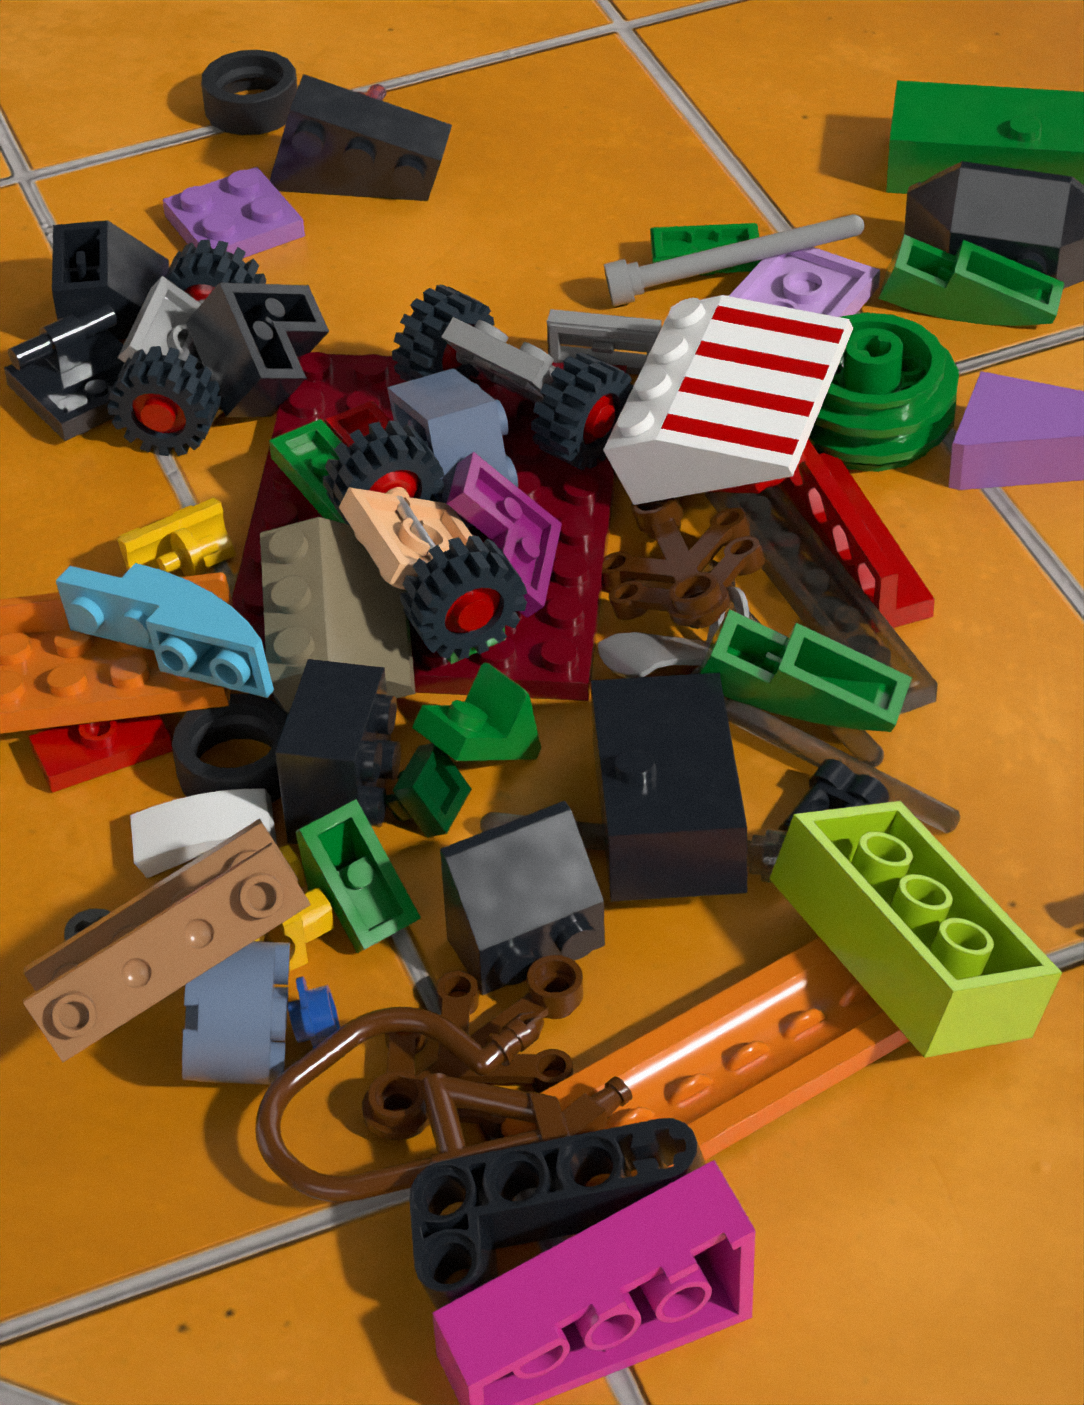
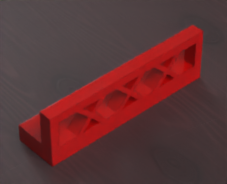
[781,439,935,633]

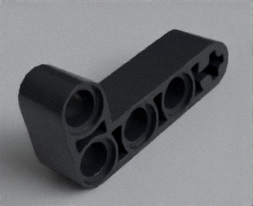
[409,1118,706,1310]

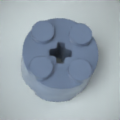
[182,941,290,1085]

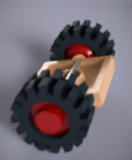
[323,421,527,659]

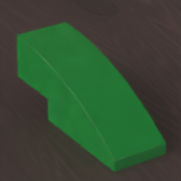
[878,234,1064,326]
[698,609,912,732]

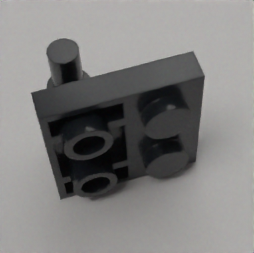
[4,304,124,441]

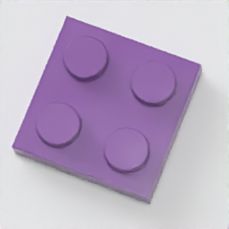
[162,167,305,258]

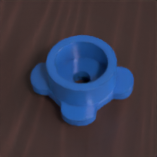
[288,977,340,1049]

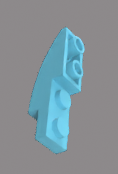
[56,563,274,698]

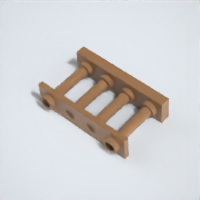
[23,818,311,1062]

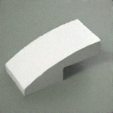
[130,789,277,878]

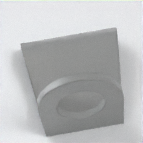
[598,587,749,678]

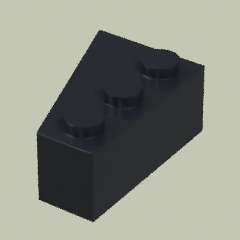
[270,74,452,201]

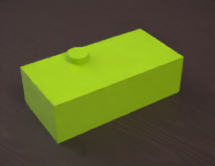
[769,801,1062,1058]

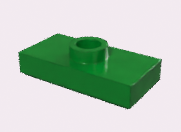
[650,223,762,276]

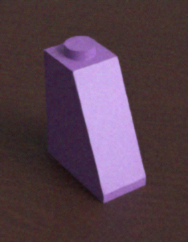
[949,371,1084,490]

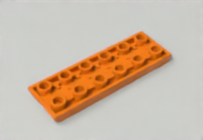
[501,937,909,1187]

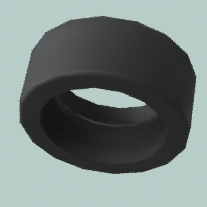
[201,50,298,135]
[172,694,288,803]

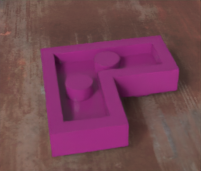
[447,452,562,618]

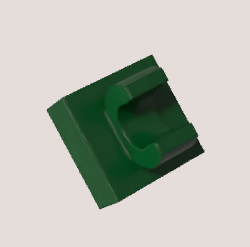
[386,743,472,837]

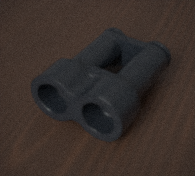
[779,759,890,839]

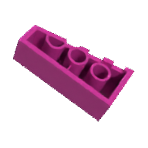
[433,1160,755,1405]

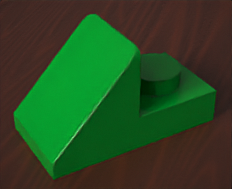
[412,663,541,761]
[296,799,421,954]

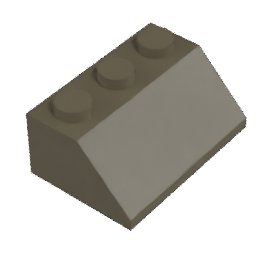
[260,517,416,715]

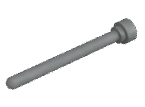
[603,214,864,307]

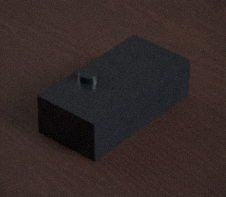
[591,673,747,902]

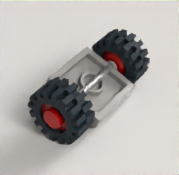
[108,239,266,456]
[392,285,634,470]

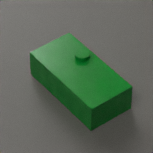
[886,80,1084,194]

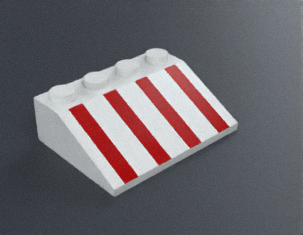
[603,295,853,505]

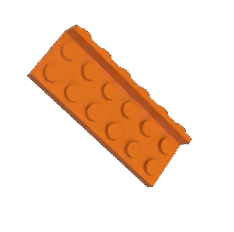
[0,572,234,734]

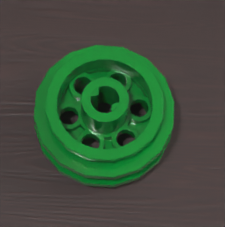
[808,312,959,472]

